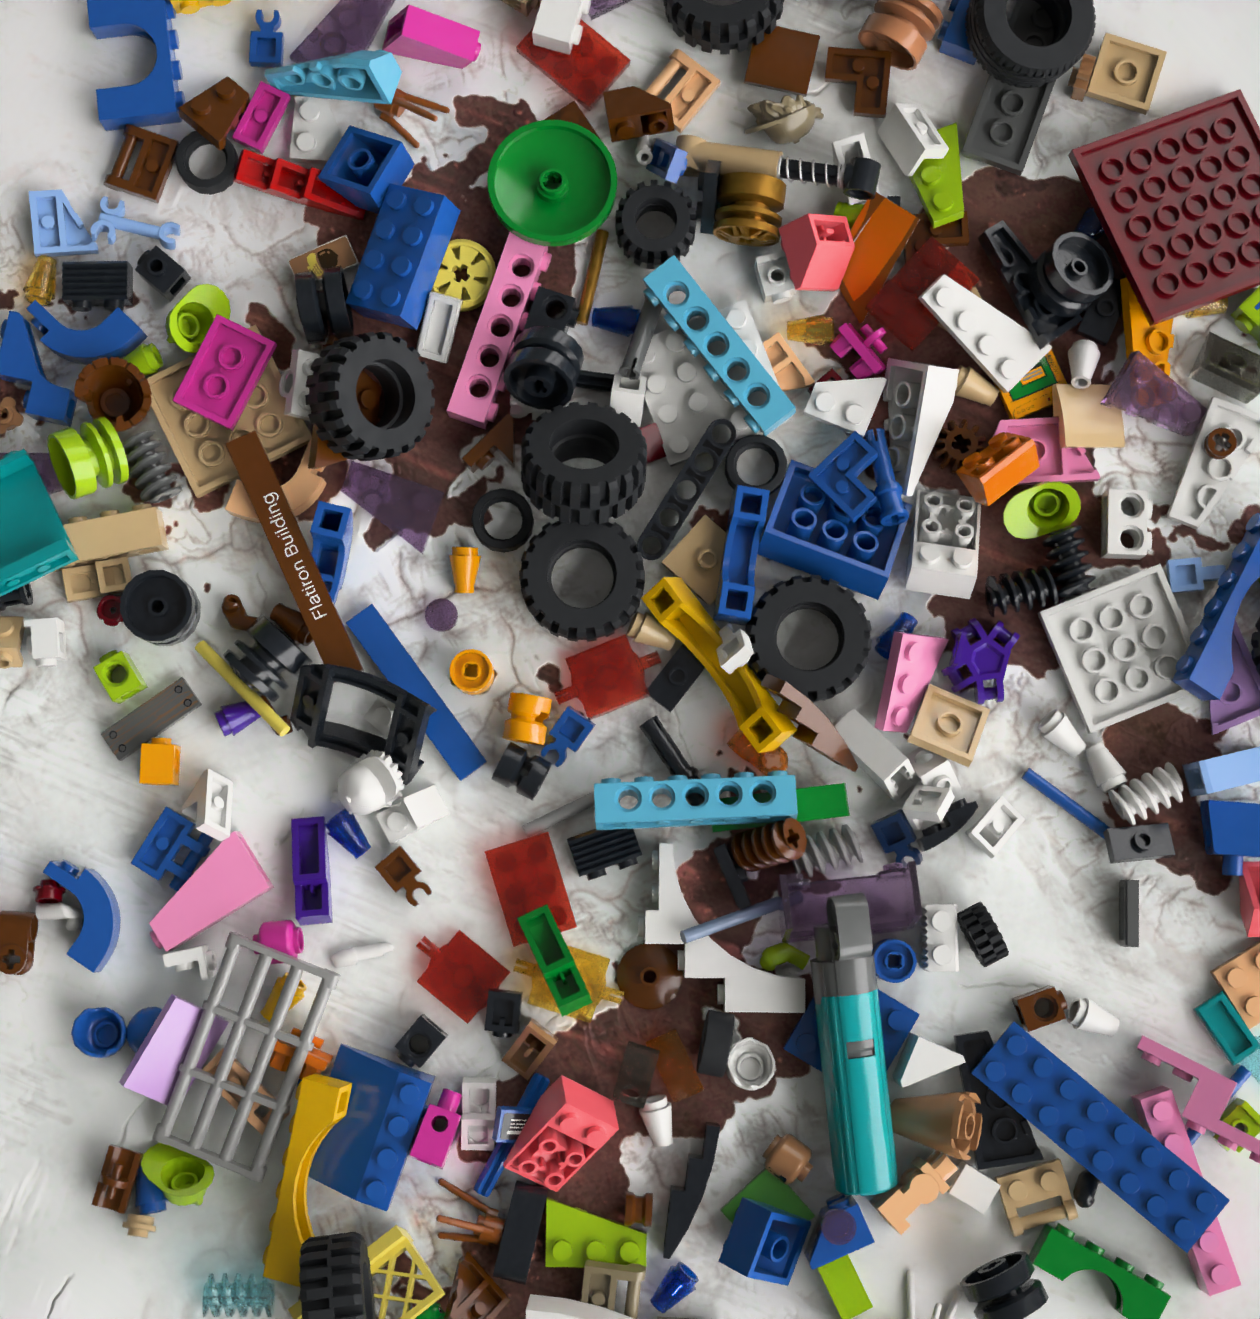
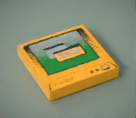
[993,349,1067,419]

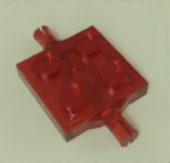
[554,634,662,720]
[416,930,510,1024]

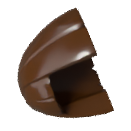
[74,357,152,432]

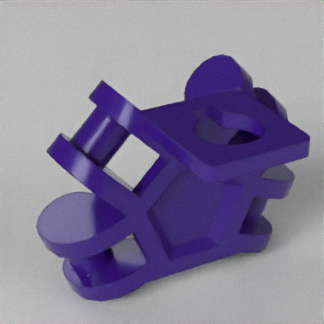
[941,618,1020,705]

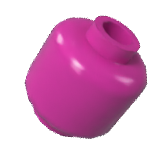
[253,920,304,964]

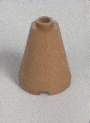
[890,1091,982,1160]

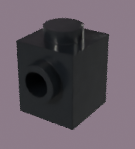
[135,246,191,302]

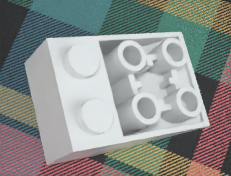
[905,489,981,599]

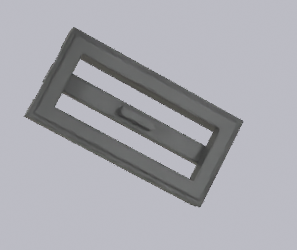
[1119,880,1139,947]

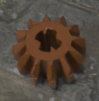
[932,419,986,475]

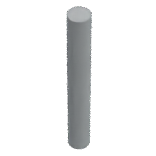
[522,791,595,837]

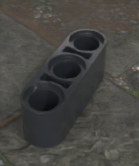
[493,1180,549,1285]

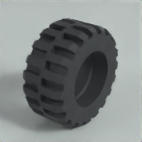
[663,0,784,54]
[305,332,435,461]
[521,402,647,526]
[519,518,645,642]
[745,575,872,703]
[299,1232,376,1319]

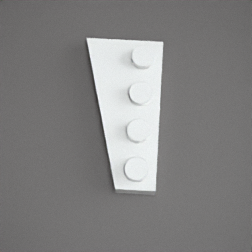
[918,274,1053,393]
[1166,396,1260,529]

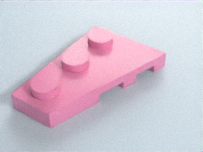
[875,631,949,733]

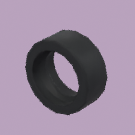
[175,131,239,195]
[725,435,787,495]
[471,488,534,553]
[696,1010,735,1078]

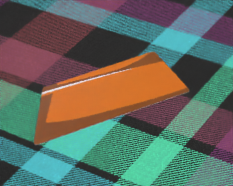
[839,192,919,323]

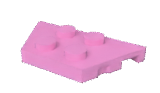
[993,417,1100,486]

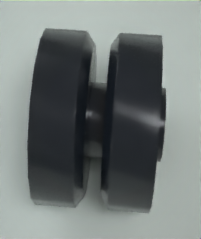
[1028,232,1114,317]
[295,265,355,344]
[503,326,584,410]
[120,570,201,646]
[960,1251,1049,1319]

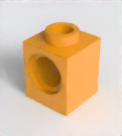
[139,738,181,786]

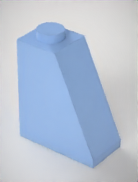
[1182,746,1260,797]

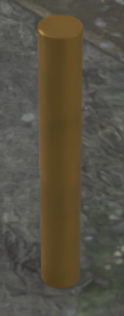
[576,229,609,325]

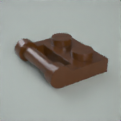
[103,124,180,204]

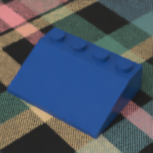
[757,459,913,600]
[308,1043,436,1211]

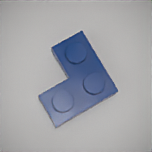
[808,431,879,523]

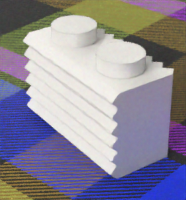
[919,904,959,972]

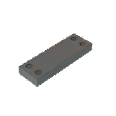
[101,677,202,761]

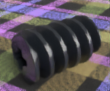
[1042,525,1097,597]
[985,565,1058,617]

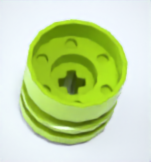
[47,417,129,500]

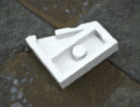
[289,96,342,165]
[803,377,887,438]

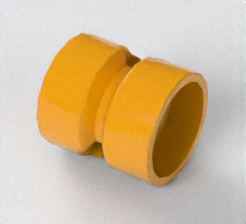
[449,649,495,696]
[502,693,552,746]

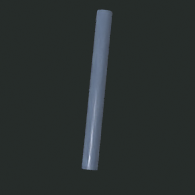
[680,889,803,944]

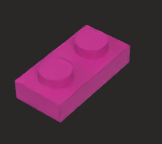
[232,81,291,155]

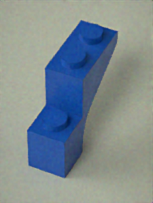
[0,311,78,427]

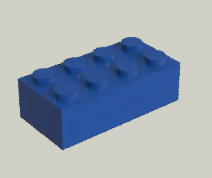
[346,183,460,330]

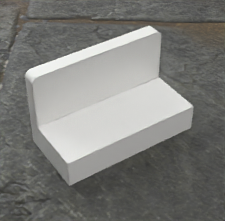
[878,103,949,176]

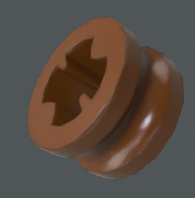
[1204,428,1237,459]

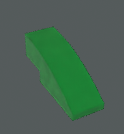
[517,904,593,1017]

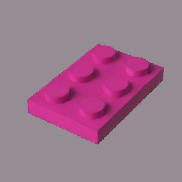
[172,314,277,431]

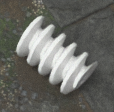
[1108,762,1183,826]

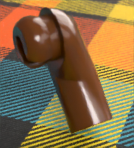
[221,594,258,632]

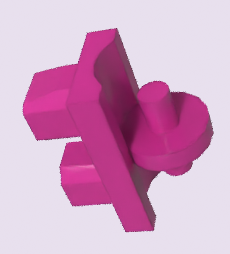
[830,323,888,379]

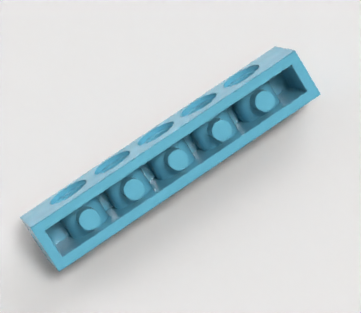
[643,255,796,437]
[594,770,798,830]

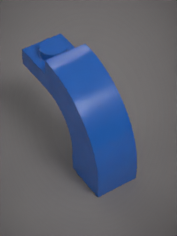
[26,300,148,365]
[310,501,353,605]
[43,859,121,973]

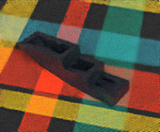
[663,1122,720,1259]

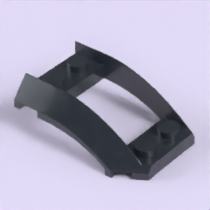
[290,664,437,785]

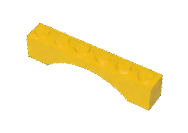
[641,577,797,753]
[262,1073,353,1287]

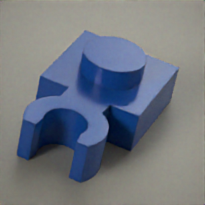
[249,10,284,67]
[541,705,596,767]

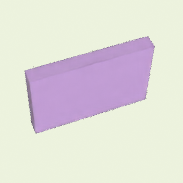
[119,994,229,1105]

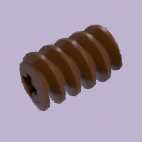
[731,818,807,872]

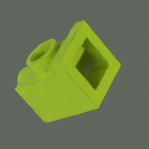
[1213,1098,1260,1153]

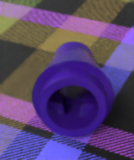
[214,701,261,736]

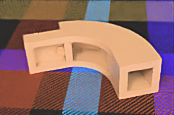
[225,438,327,523]

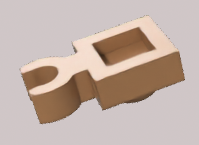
[1068,54,1096,102]

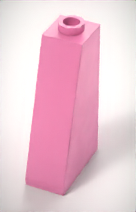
[149,831,274,952]

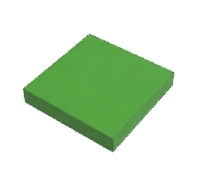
[720,1168,815,1223]

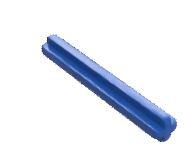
[474,1073,550,1197]

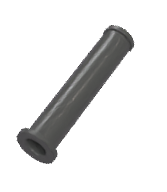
[619,288,669,380]

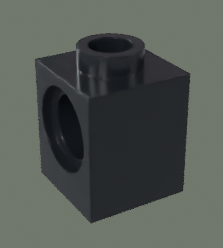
[394,1014,448,1068]

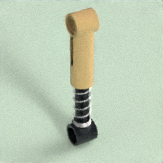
[675,135,881,200]

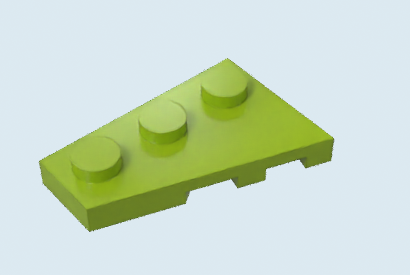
[909,122,964,229]
[546,1197,647,1268]

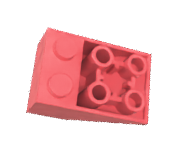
[503,1075,619,1192]

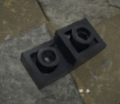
[916,798,978,852]

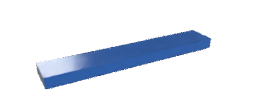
[346,604,487,781]

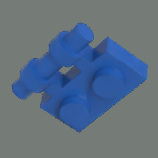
[131,807,214,891]

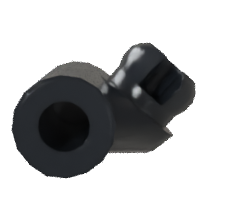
[1073,1170,1102,1208]

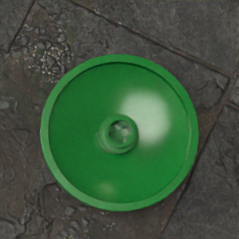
[487,120,617,246]

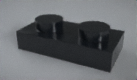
[696,160,721,234]

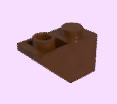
[603,86,675,142]

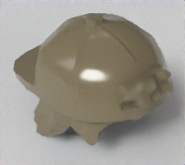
[744,95,824,144]

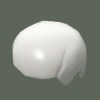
[726,1037,775,1091]

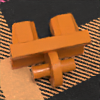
[269,1027,334,1080]

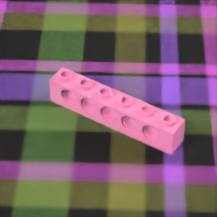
[446,232,552,429]

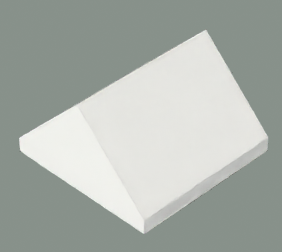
[892,1032,966,1088]

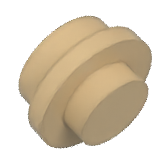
[122,1214,156,1238]

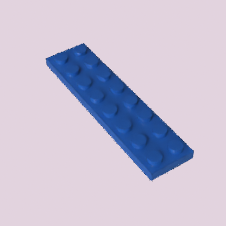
[971,1021,1230,1253]

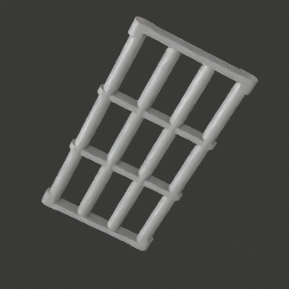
[152,932,340,1183]

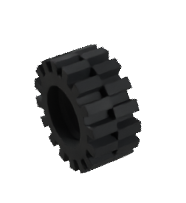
[957,902,1009,967]

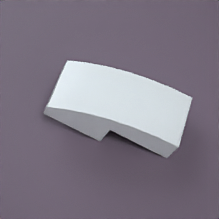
[461,1077,497,1151]

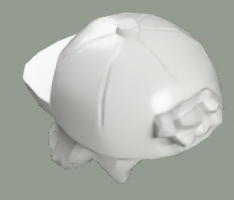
[330,750,404,815]

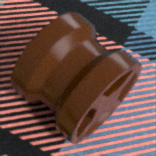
[624,1192,653,1227]

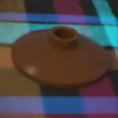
[617,943,683,1009]

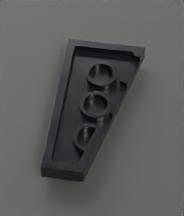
[978,220,1083,350]

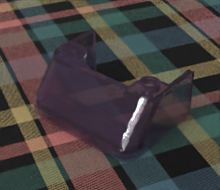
[777,861,923,943]

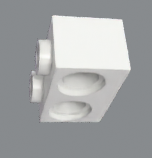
[1101,489,1153,560]

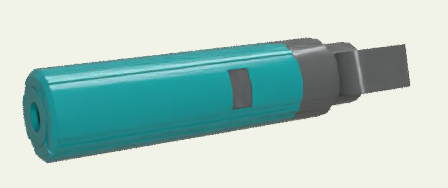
[810,892,899,1196]

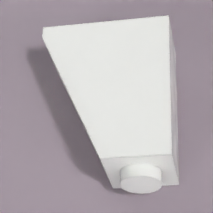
[833,707,919,803]

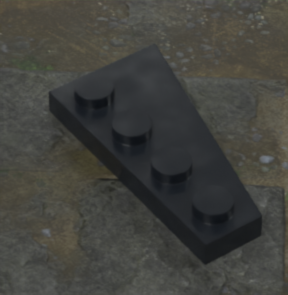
[953,1030,1044,1170]

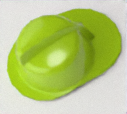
[165,284,231,353]
[1003,481,1081,539]
[141,1143,215,1206]

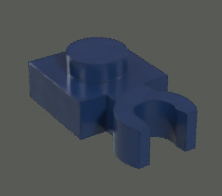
[871,809,923,872]

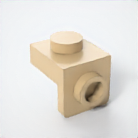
[0,616,25,669]

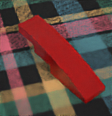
[233,149,366,220]

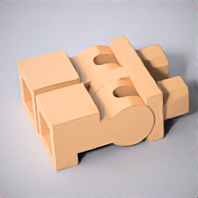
[869,1150,958,1235]

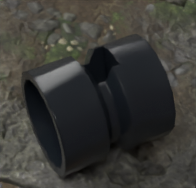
[491,742,552,801]

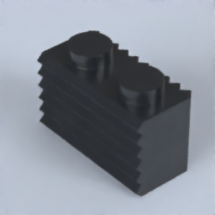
[62,261,133,312]
[567,829,642,881]

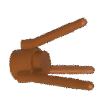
[374,88,450,148]
[436,1178,506,1246]

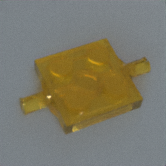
[513,946,625,1024]

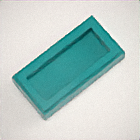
[1193,991,1260,1066]

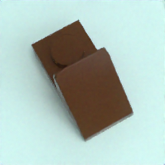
[462,413,515,473]

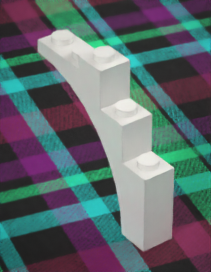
[638,843,805,1013]

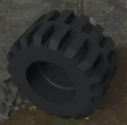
[615,180,696,269]

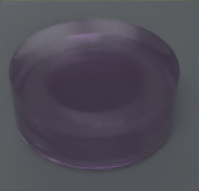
[425,598,458,632]
[821,1208,856,1245]

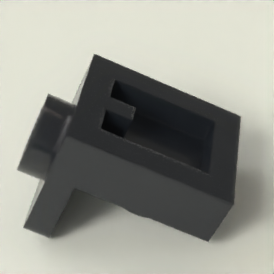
[484,988,523,1038]

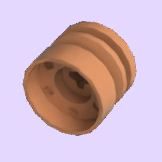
[858,0,943,70]

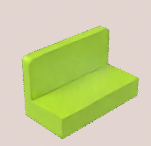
[817,1254,873,1319]

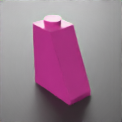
[382,5,481,69]

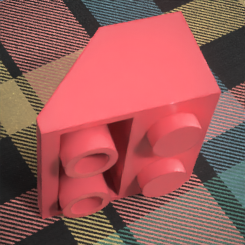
[778,213,855,292]

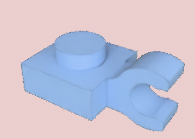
[1166,557,1226,593]

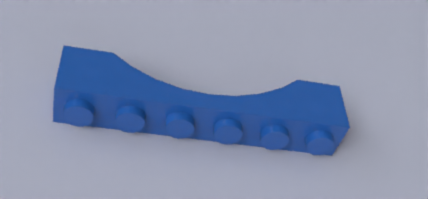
[1172,513,1260,701]

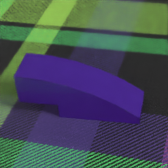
[291,816,333,926]

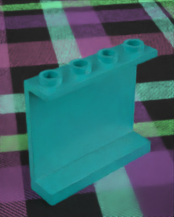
[0,449,79,597]

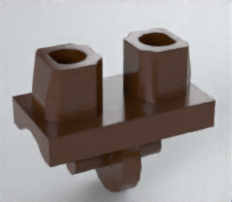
[91,1144,143,1214]

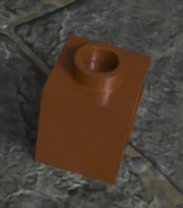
[1011,985,1067,1032]

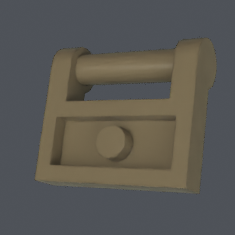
[581,1260,646,1319]

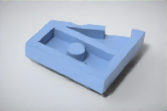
[29,189,99,258]

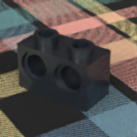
[523,286,580,333]

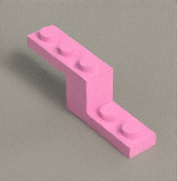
[1137,1035,1260,1164]

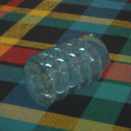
[202,1273,275,1317]

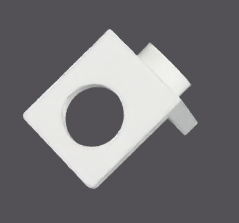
[906,747,962,795]

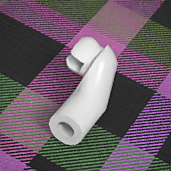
[35,902,84,931]

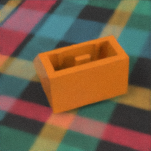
[955,432,1040,506]

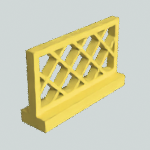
[288,1225,445,1319]

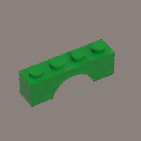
[1028,1223,1171,1319]

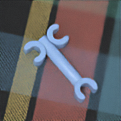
[90,196,180,250]

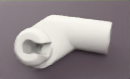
[635,134,660,165]

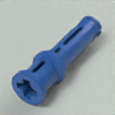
[864,428,909,526]

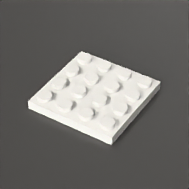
[625,299,792,467]
[1037,564,1191,734]

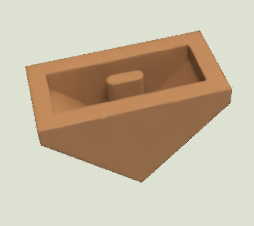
[502,1018,559,1080]

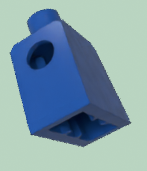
[1200,800,1260,876]

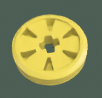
[432,239,496,312]

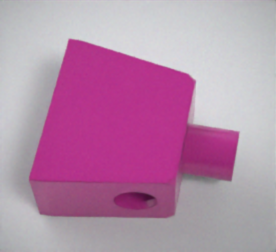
[410,1088,462,1170]

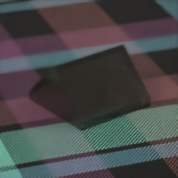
[1188,332,1260,404]

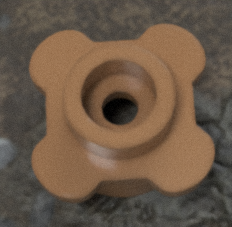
[0,397,24,435]

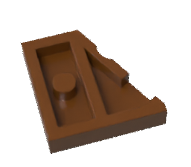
[444,1252,511,1319]

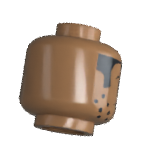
[762,1134,813,1185]

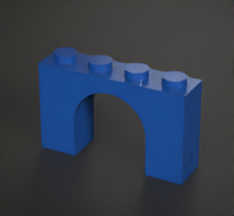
[87,0,186,131]

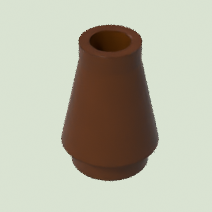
[270,603,313,646]

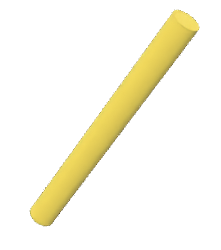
[195,640,290,737]

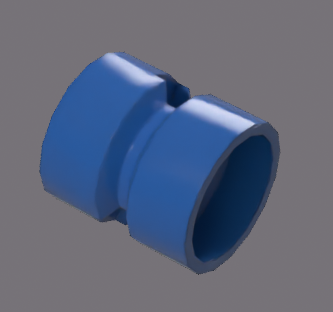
[872,938,917,983]

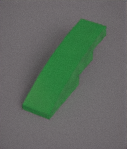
[712,783,850,833]

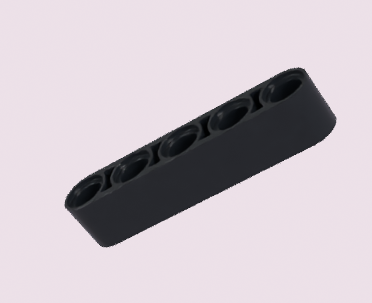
[637,419,736,560]

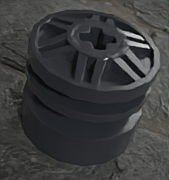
[223,614,313,702]

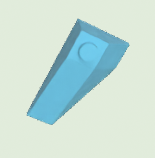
[264,50,402,105]

